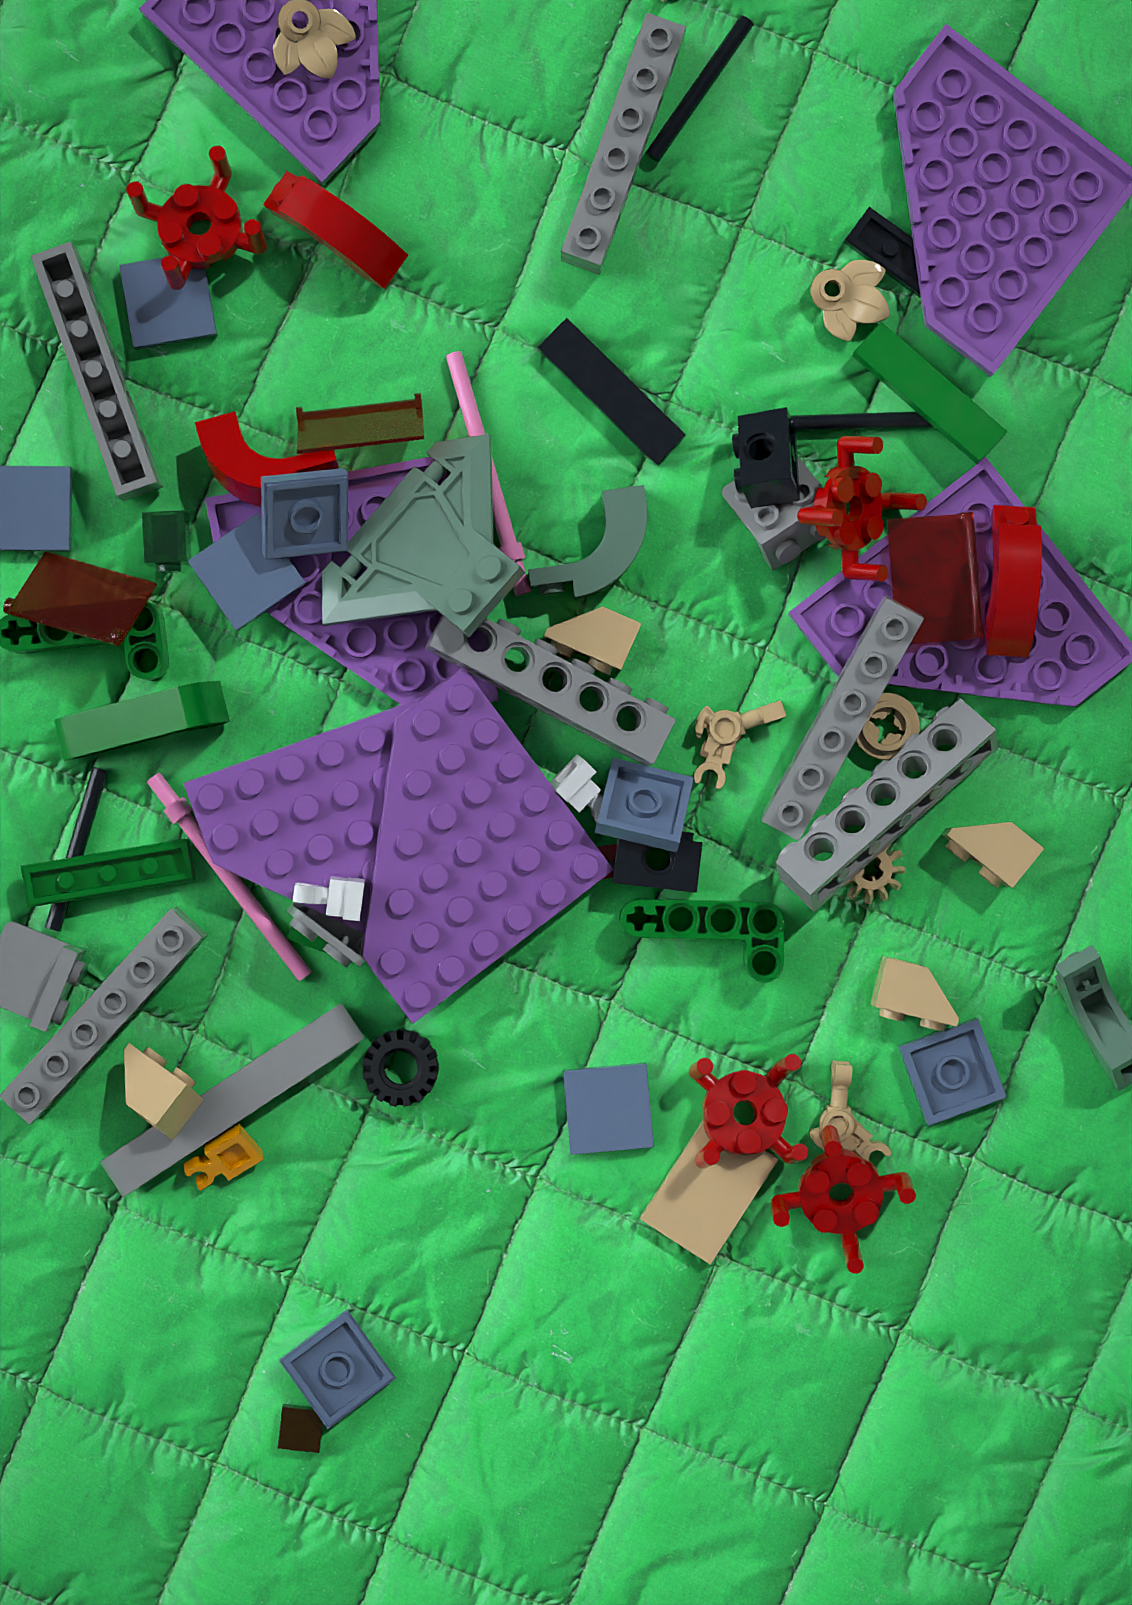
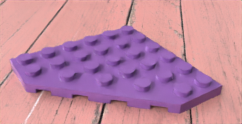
[139,0,381,186]
[893,24,1132,377]
[205,457,499,705]
[787,457,1132,707]
[361,667,613,1024]
[183,697,422,933]

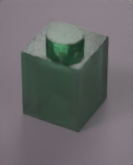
[142,510,191,573]

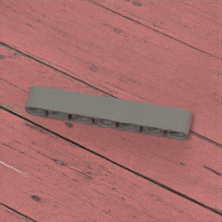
[100,1003,365,1197]

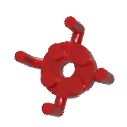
[126,146,267,290]
[797,436,927,582]
[689,1054,808,1169]
[770,1125,916,1274]

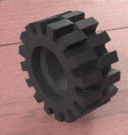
[362,1029,439,1107]

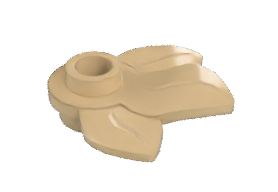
[273,0,356,79]
[810,260,890,342]

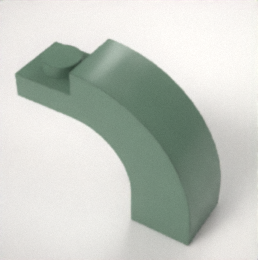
[528,485,647,600]
[1054,945,1132,1091]

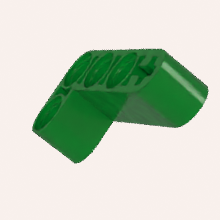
[0,599,169,681]
[54,681,230,761]
[619,898,785,983]

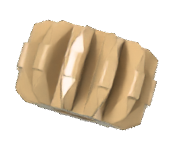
[844,844,906,904]

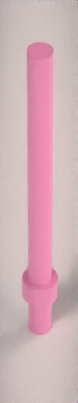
[446,351,531,596]
[147,772,312,981]

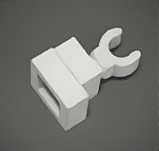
[549,754,603,822]
[293,876,365,921]

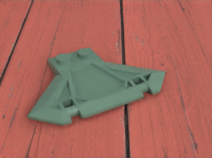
[322,434,525,637]

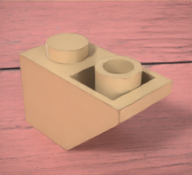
[544,607,642,675]
[941,822,1044,889]
[870,956,959,1031]
[124,1043,204,1140]

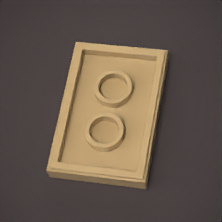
[640,1120,779,1265]

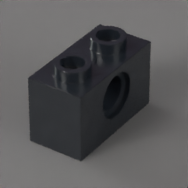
[732,407,800,509]
[612,831,703,893]

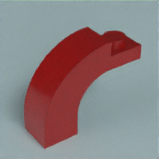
[263,171,408,289]
[194,411,339,507]
[984,505,1042,658]

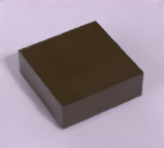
[278,1404,323,1453]

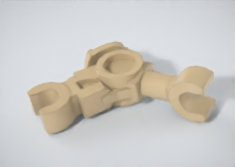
[694,700,786,789]
[809,1060,892,1171]

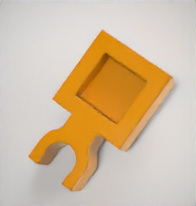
[184,1123,264,1191]

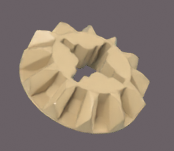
[856,693,920,760]

